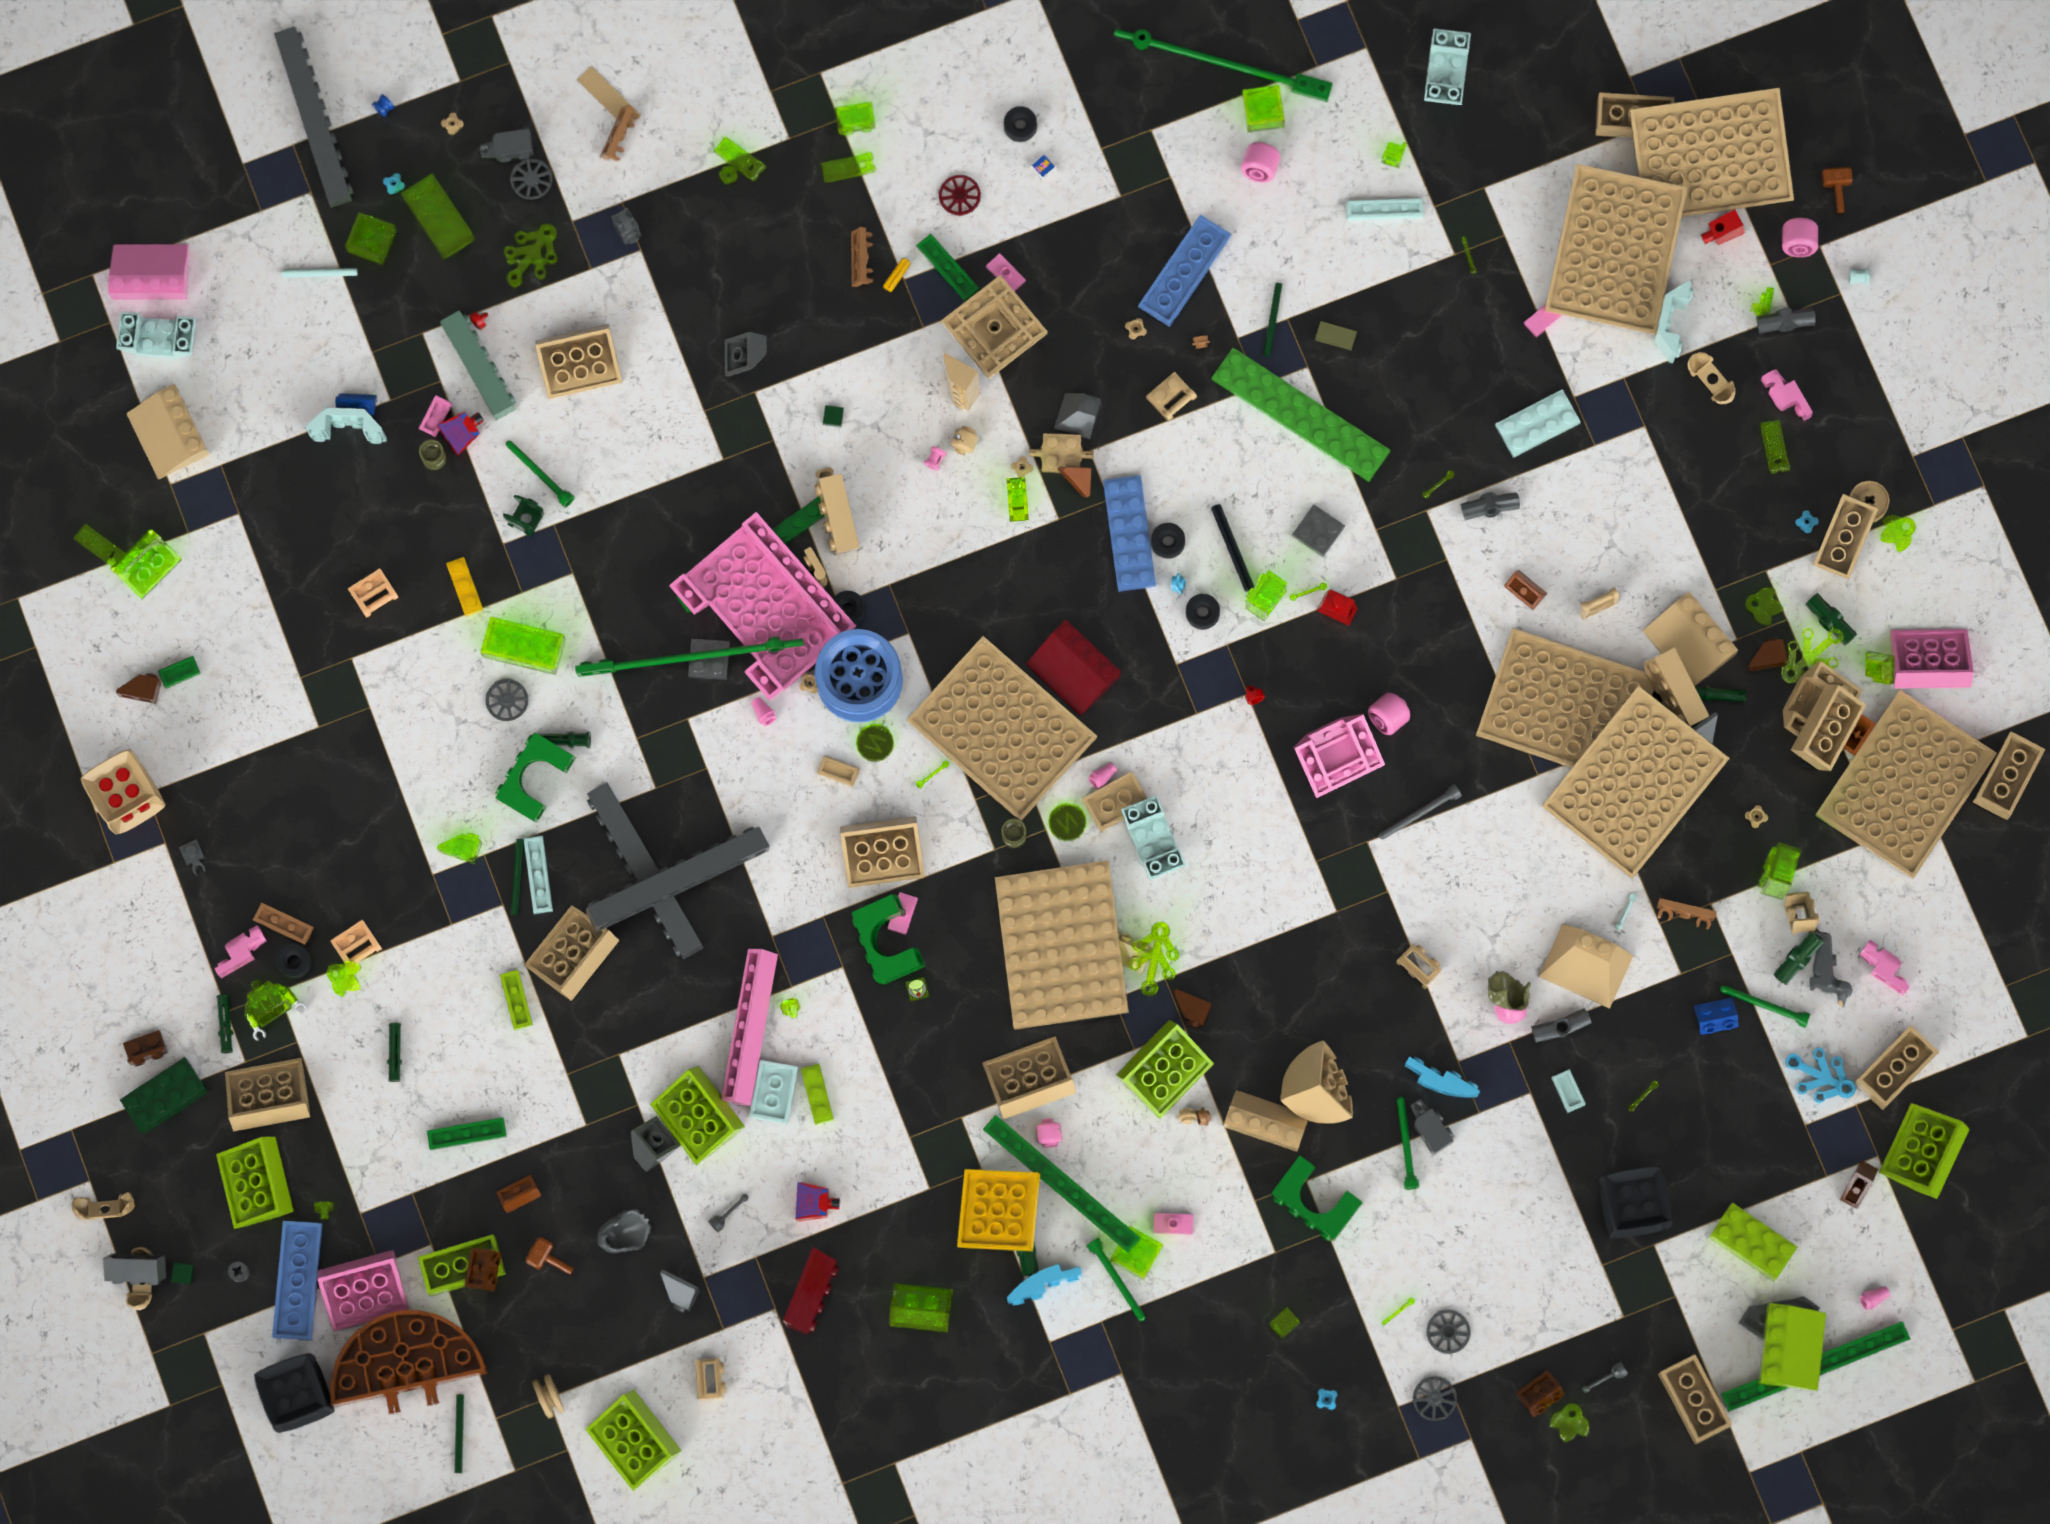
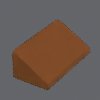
[1504,570,1547,610]
[496,1175,541,1213]

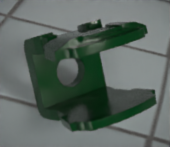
[503,495,544,537]

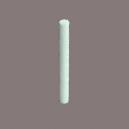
[281,268,357,277]

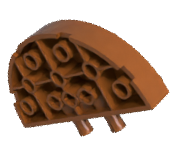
[330,1310,488,1415]

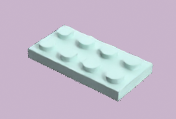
[1495,390,1581,458]

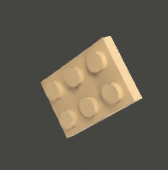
[1082,771,1148,833]

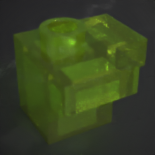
[1865,651,1895,685]

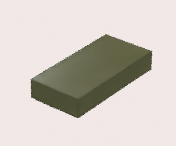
[1315,321,1357,350]

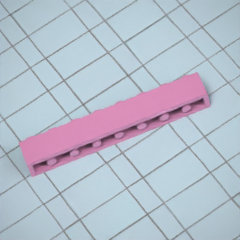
[721,949,778,1106]

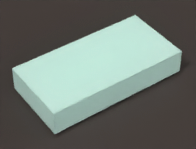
[1552,1069,1586,1113]

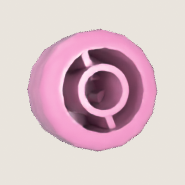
[1241,142,1280,183]
[1782,218,1818,258]
[1368,692,1410,735]

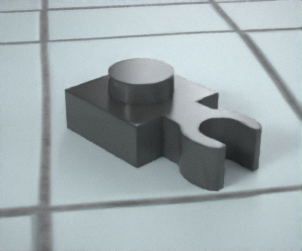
[179,839,206,876]

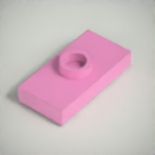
[986,253,1025,291]
[419,395,453,437]
[888,892,918,935]
[1153,1213,1193,1235]

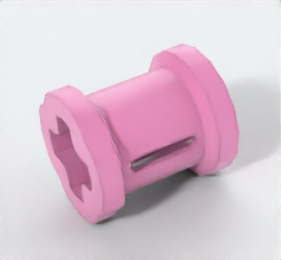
[924,446,947,471]

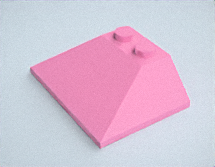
[1294,714,1385,798]

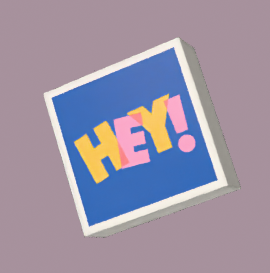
[1030,153,1057,180]

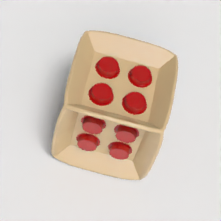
[80,749,166,835]

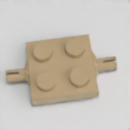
[1029,434,1094,473]

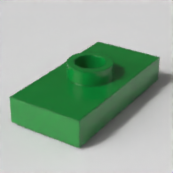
[158,656,201,689]

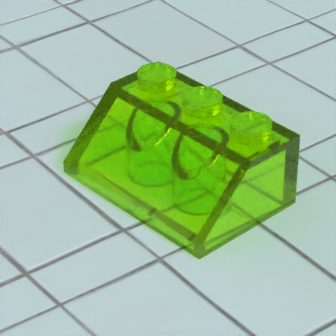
[110,529,182,600]
[889,1283,953,1332]

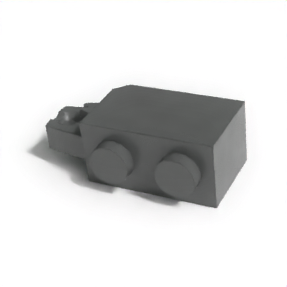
[480,129,534,162]
[611,208,641,245]
[1410,1100,1454,1156]

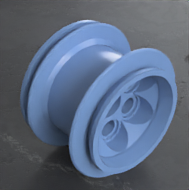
[815,629,903,723]

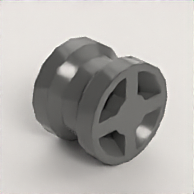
[228,1261,250,1282]

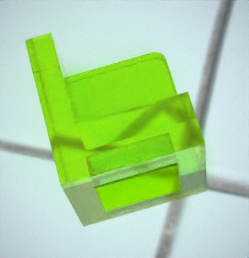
[1381,142,1407,168]
[1269,1308,1300,1340]

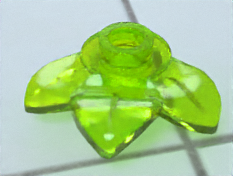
[1880,515,1916,552]
[1745,587,1784,625]
[327,961,361,997]
[1550,1403,1589,1442]

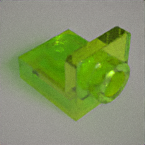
[1750,287,1774,316]

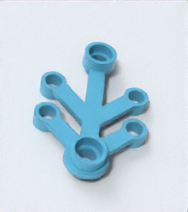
[1785,1048,1856,1104]

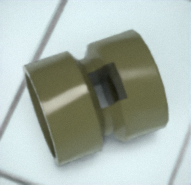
[419,440,447,470]
[1001,819,1027,848]

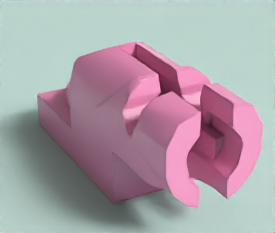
[1761,369,1813,421]
[215,925,267,978]
[1859,940,1910,995]

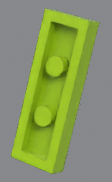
[499,970,533,1031]
[801,1064,834,1125]

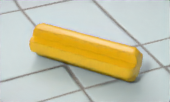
[883,258,911,292]

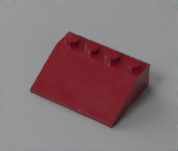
[1026,620,1121,716]
[783,1248,839,1335]

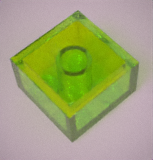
[1242,85,1285,133]
[345,212,397,265]
[1245,570,1287,622]
[1110,1225,1164,1281]

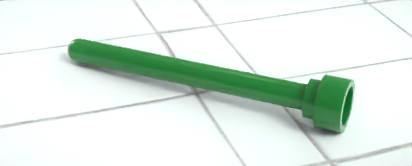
[506,440,575,508]
[1720,985,1811,1028]
[1397,1097,1420,1190]
[1086,1238,1145,1321]

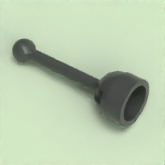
[708,1194,748,1233]
[1582,1361,1628,1393]

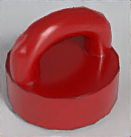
[469,311,488,330]
[1245,685,1265,705]

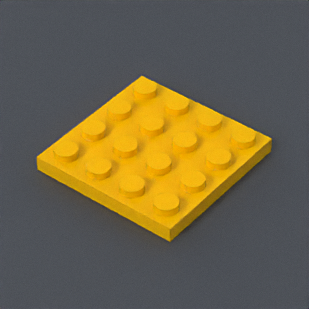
[957,1169,1040,1251]

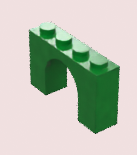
[495,732,577,823]
[852,894,926,985]
[1271,1156,1363,1241]

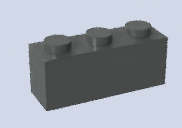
[103,1253,166,1285]

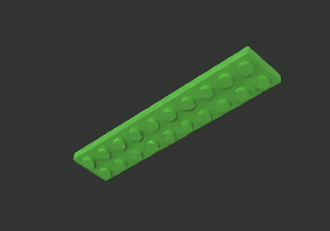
[1212,348,1390,482]

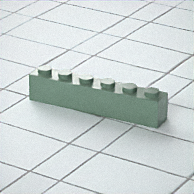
[440,310,516,421]

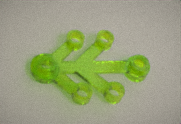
[504,224,557,287]
[1781,628,1843,683]
[1128,922,1179,996]

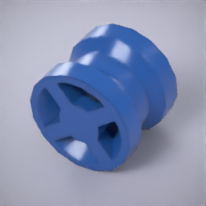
[371,94,395,117]

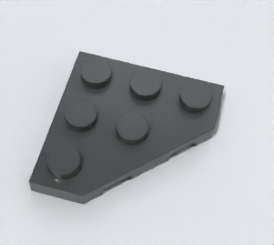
[1738,1296,1820,1340]

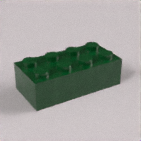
[120,1057,209,1135]

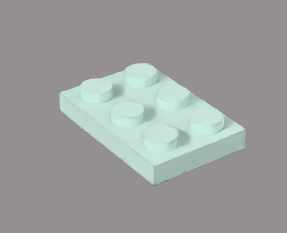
[749,1060,799,1125]

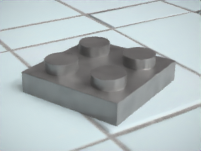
[1292,505,1345,557]
[688,639,730,680]

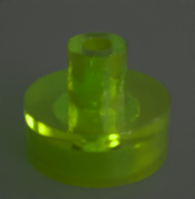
[780,998,801,1019]
[314,1202,334,1219]

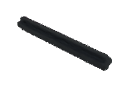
[1211,504,1254,592]

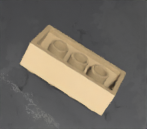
[943,353,980,411]
[1224,1090,1308,1152]

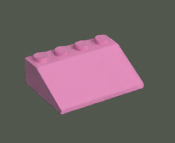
[108,244,189,300]
[1890,629,1974,688]
[317,1250,409,1332]

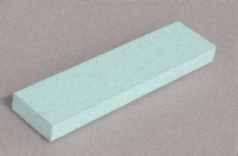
[1347,198,1423,220]
[524,836,553,914]

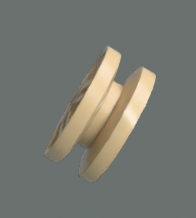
[1850,481,1890,523]
[532,1374,565,1419]

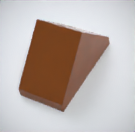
[1058,466,1091,498]
[1843,714,1876,756]

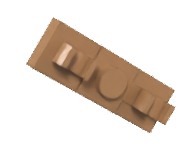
[600,105,639,161]
[851,227,873,287]
[1657,898,1717,930]
[253,903,314,945]

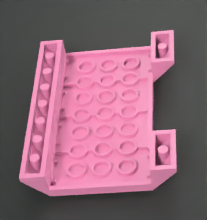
[669,512,856,701]

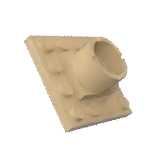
[941,275,1048,380]

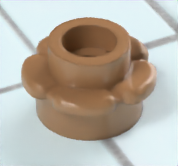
[1192,335,1210,349]
[1195,1107,1211,1126]

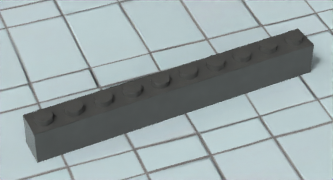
[274,26,354,207]
[587,782,703,960]
[586,827,770,932]

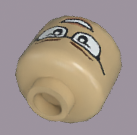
[951,426,978,455]

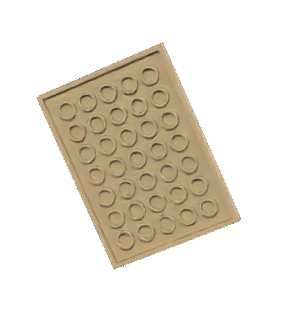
[1629,88,1794,217]
[1544,164,1688,335]
[1476,628,1654,768]
[906,636,1097,821]
[1542,686,1730,879]
[1815,690,1997,879]
[995,860,1129,1030]

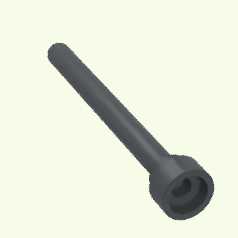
[1379,783,1462,839]

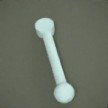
[1615,894,1637,930]

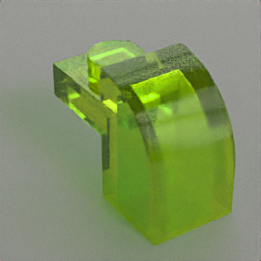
[1006,477,1029,522]

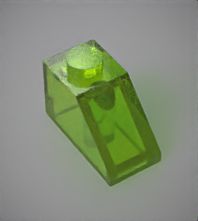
[436,833,483,864]

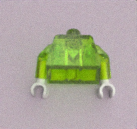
[244,980,306,1041]

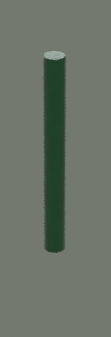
[1263,283,1283,357]
[510,839,524,916]
[454,1394,464,1474]

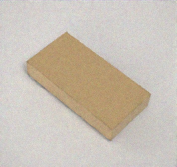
[817,756,860,787]

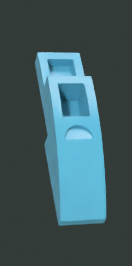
[1405,1057,1480,1098]
[1007,1264,1082,1306]

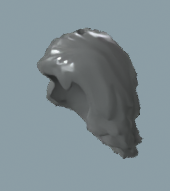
[597,1209,651,1254]

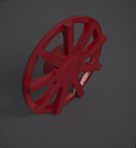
[939,175,981,216]

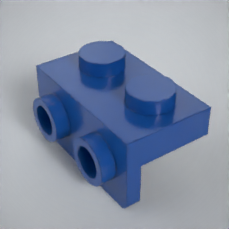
[335,393,377,415]
[1694,998,1738,1035]

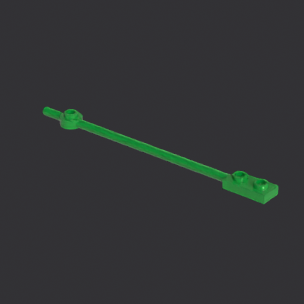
[1114,28,1333,102]
[575,637,804,677]

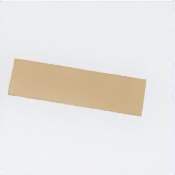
[577,66,641,129]

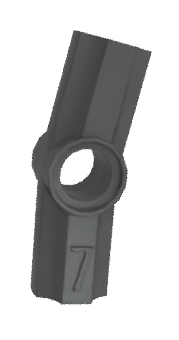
[1756,308,1816,334]
[1460,492,1520,520]
[1531,1008,1592,1043]

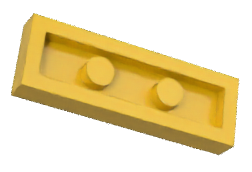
[446,557,483,617]

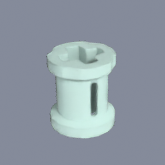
[1849,267,1870,285]

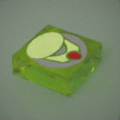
[905,977,929,1001]

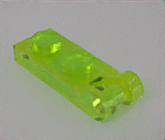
[714,136,766,182]
[821,152,876,183]
[1760,420,1790,474]
[74,524,127,569]

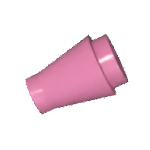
[751,697,776,726]
[1088,762,1117,789]
[1859,1286,1890,1310]

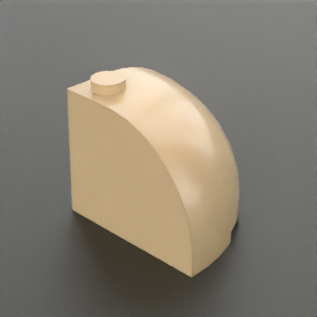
[1280,1040,1353,1124]

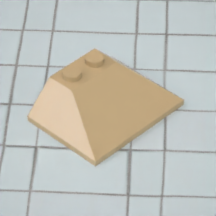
[1783,661,1863,736]
[1539,924,1633,1009]

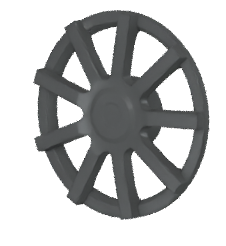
[510,158,552,200]
[485,679,528,721]
[1426,1310,1471,1354]
[1413,1376,1457,1421]

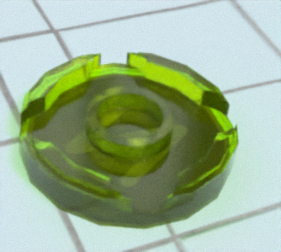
[856,723,894,762]
[1048,803,1086,842]

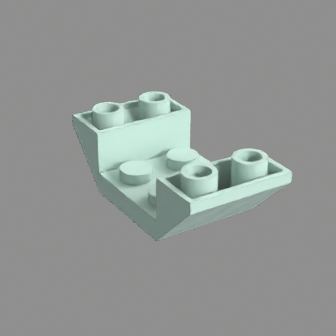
[1424,29,1471,105]
[1655,281,1694,363]
[116,312,196,359]
[306,408,387,444]
[1121,795,1186,880]

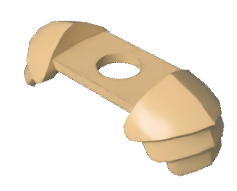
[1688,352,1735,404]
[71,1192,135,1220]
[126,1247,153,1310]

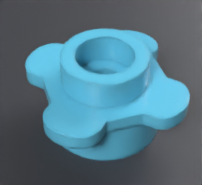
[383,173,405,194]
[1796,511,1819,533]
[1171,573,1186,594]
[1316,1389,1337,1410]

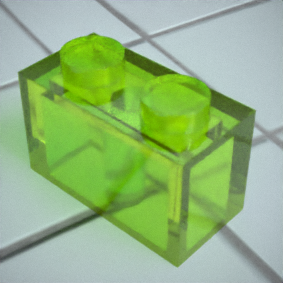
[835,101,876,136]

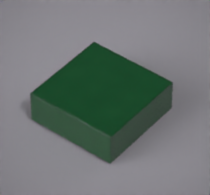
[822,405,844,427]
[171,1263,194,1285]

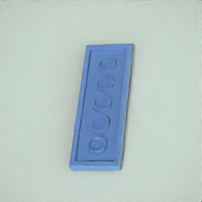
[1138,215,1232,327]
[1103,475,1156,592]
[272,1221,323,1341]

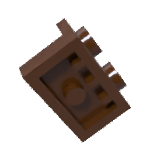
[123,1030,168,1067]
[464,1248,501,1292]
[1516,1370,1564,1417]

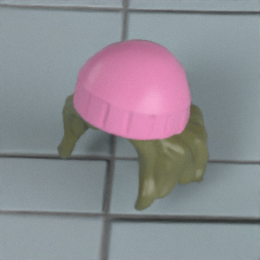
[1488,971,1531,1024]

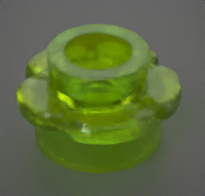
[719,166,738,184]

